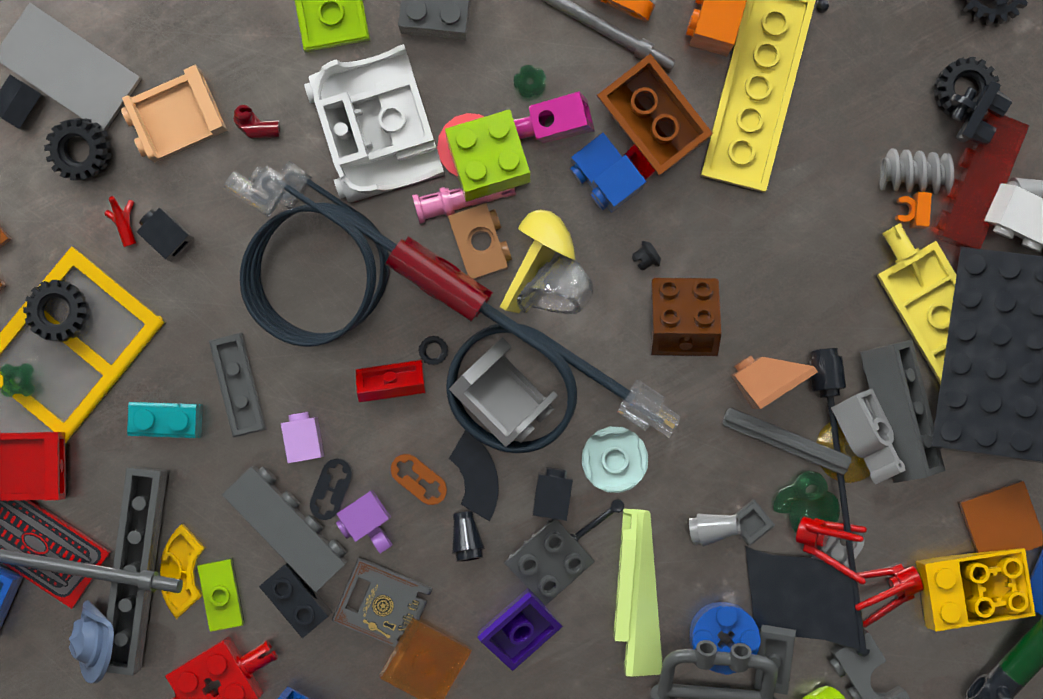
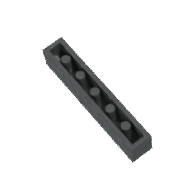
[106,466,168,676]

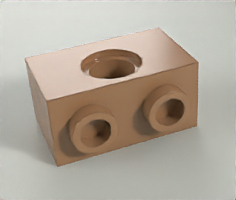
[448,203,512,280]

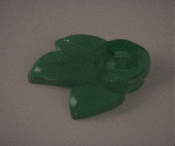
[773,471,840,533]

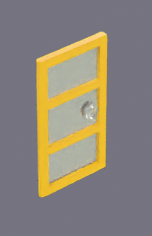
[0,246,165,444]

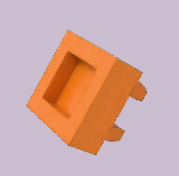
[895,192,932,229]

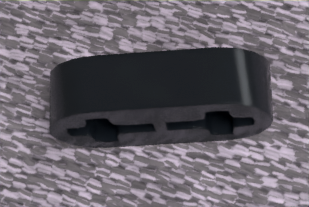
[310,458,353,520]

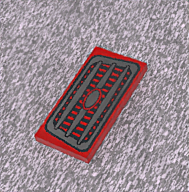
[0,500,111,609]

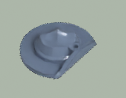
[69,600,114,684]

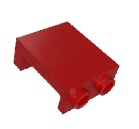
[0,432,66,501]

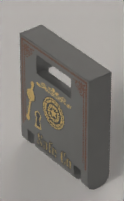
[332,557,433,651]

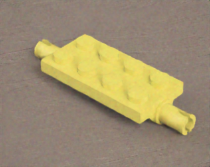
[876,223,957,385]

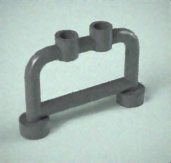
[650,640,778,699]

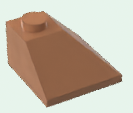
[731,355,818,409]

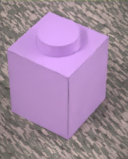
[281,412,325,463]

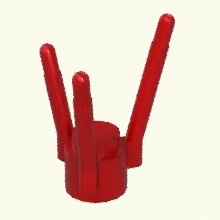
[796,517,867,585]
[855,564,924,628]

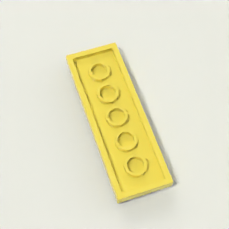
[700,0,816,193]

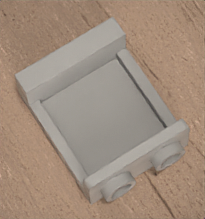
[449,337,558,447]

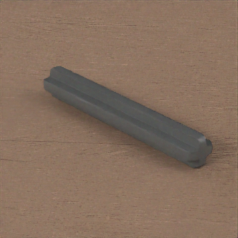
[723,408,852,475]

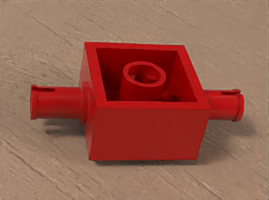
[165,636,278,699]

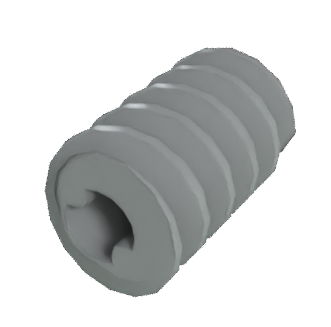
[880,148,954,196]

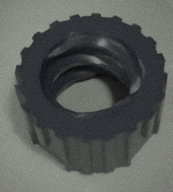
[418,336,449,366]

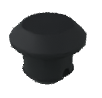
[632,241,661,270]

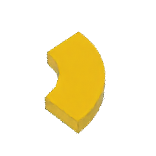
[160,524,205,619]

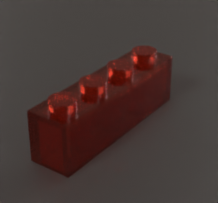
[934,112,1029,249]

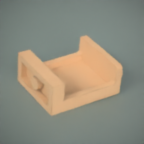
[121,65,228,163]

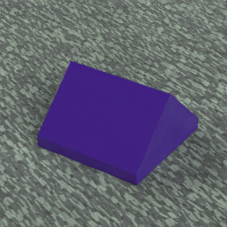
[477,588,563,671]

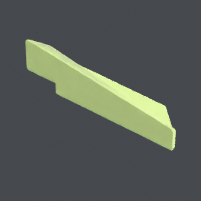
[613,508,662,677]

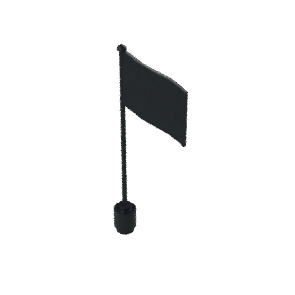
[745,348,870,657]

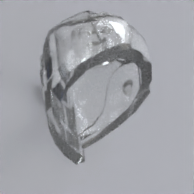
[517,255,594,314]

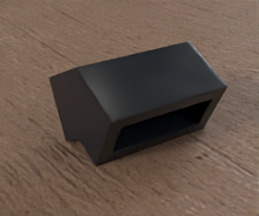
[0,75,41,129]

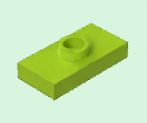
[197,558,244,632]

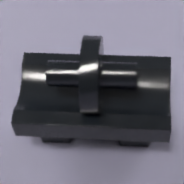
[950,80,1012,146]

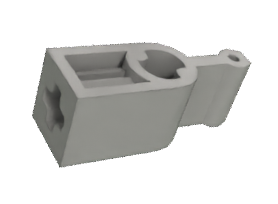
[831,389,906,484]

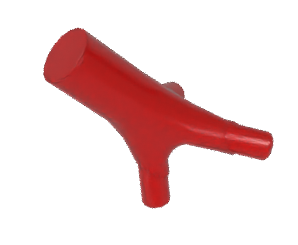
[105,196,136,247]

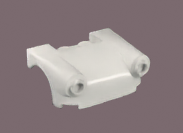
[304,44,445,203]

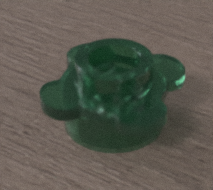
[0,363,35,397]

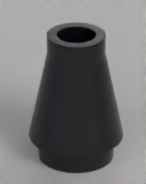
[452,511,485,562]

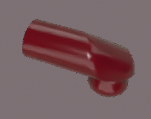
[233,105,280,139]

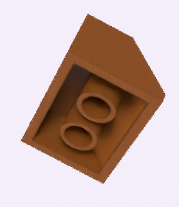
[597,53,713,176]

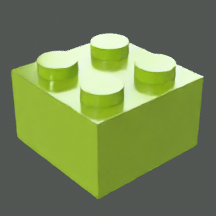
[445,109,530,202]

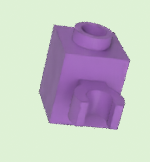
[336,490,393,553]

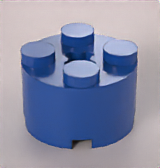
[689,602,761,675]

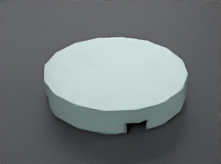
[582,426,648,493]

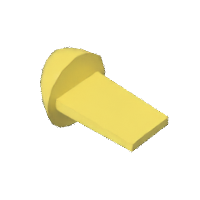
[500,209,575,313]

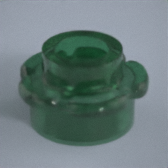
[513,65,546,98]

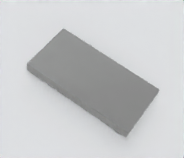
[0,3,142,131]

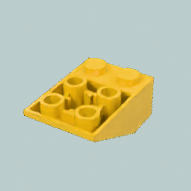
[915,548,1036,632]

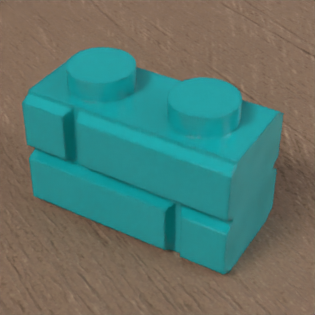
[127,402,203,438]

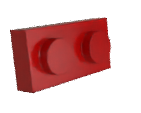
[355,360,426,402]

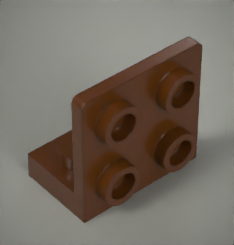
[651,278,722,356]

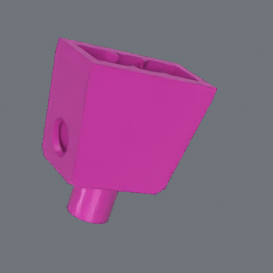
[514,91,595,143]

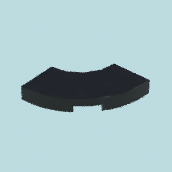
[449,430,499,521]

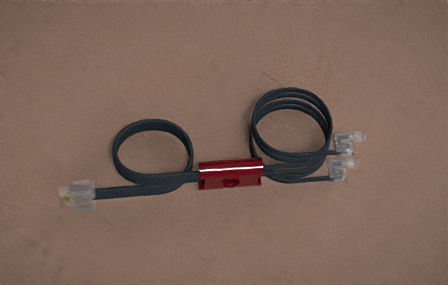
[224,161,681,453]

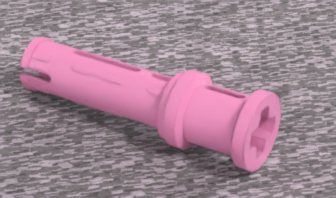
[412,187,516,224]

